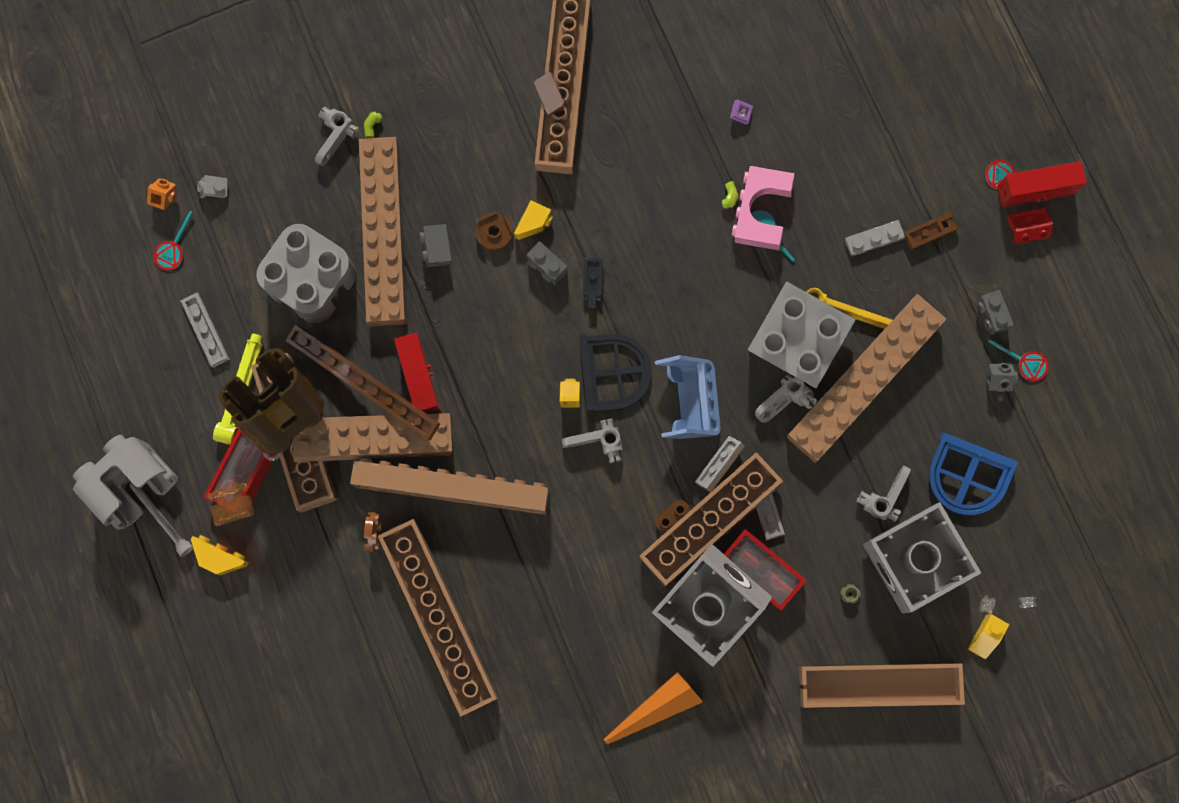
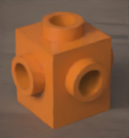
[147,179,177,210]

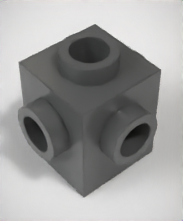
[986,363,1018,392]

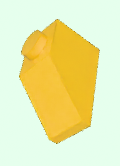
[514,201,553,240]
[560,379,580,408]
[968,614,1009,659]

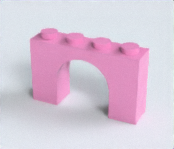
[732,166,795,251]

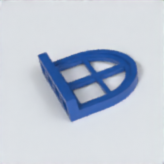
[929,432,1018,515]

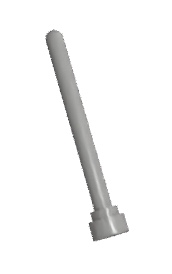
[130,482,193,557]

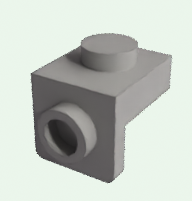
[197,175,227,198]

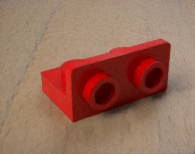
[1008,208,1053,244]

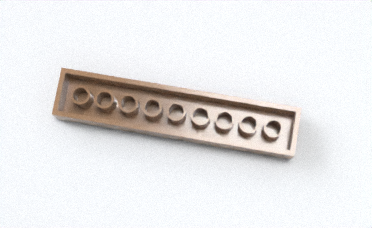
[535,0,591,174]
[359,137,407,327]
[787,294,946,463]
[350,458,550,515]
[378,519,498,717]

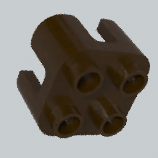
[219,348,324,453]

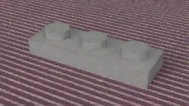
[844,220,905,257]
[695,436,745,492]

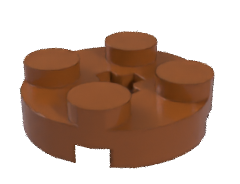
[364,512,382,552]

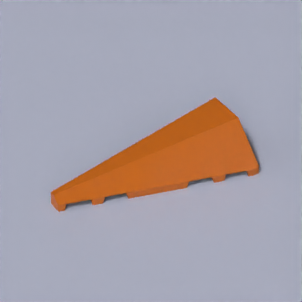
[603,672,703,744]

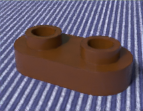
[656,500,690,533]

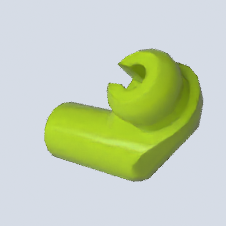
[364,112,382,139]
[722,181,739,209]

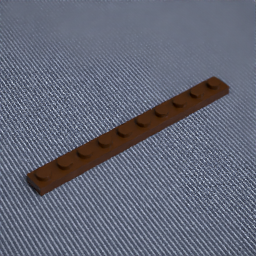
[286,325,441,440]

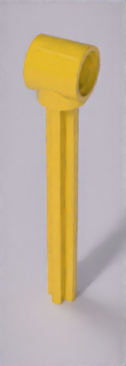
[807,288,893,329]

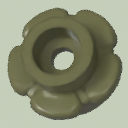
[841,584,860,604]

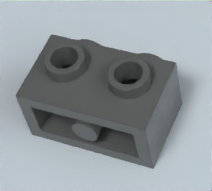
[419,224,451,267]
[527,241,568,285]
[977,290,1014,336]

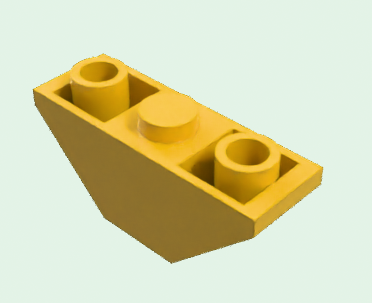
[191,535,249,575]

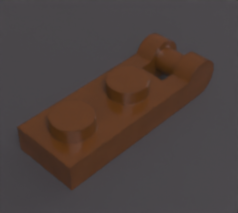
[904,212,959,250]

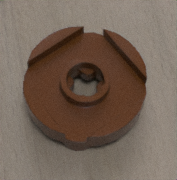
[475,213,513,251]

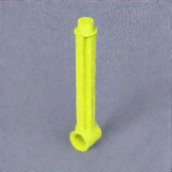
[213,334,263,445]

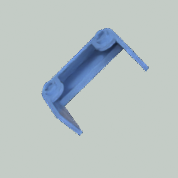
[655,355,721,439]

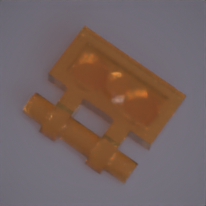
[208,482,254,526]

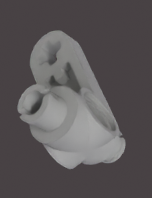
[315,107,359,166]
[755,375,817,423]
[561,419,623,463]
[856,465,911,522]

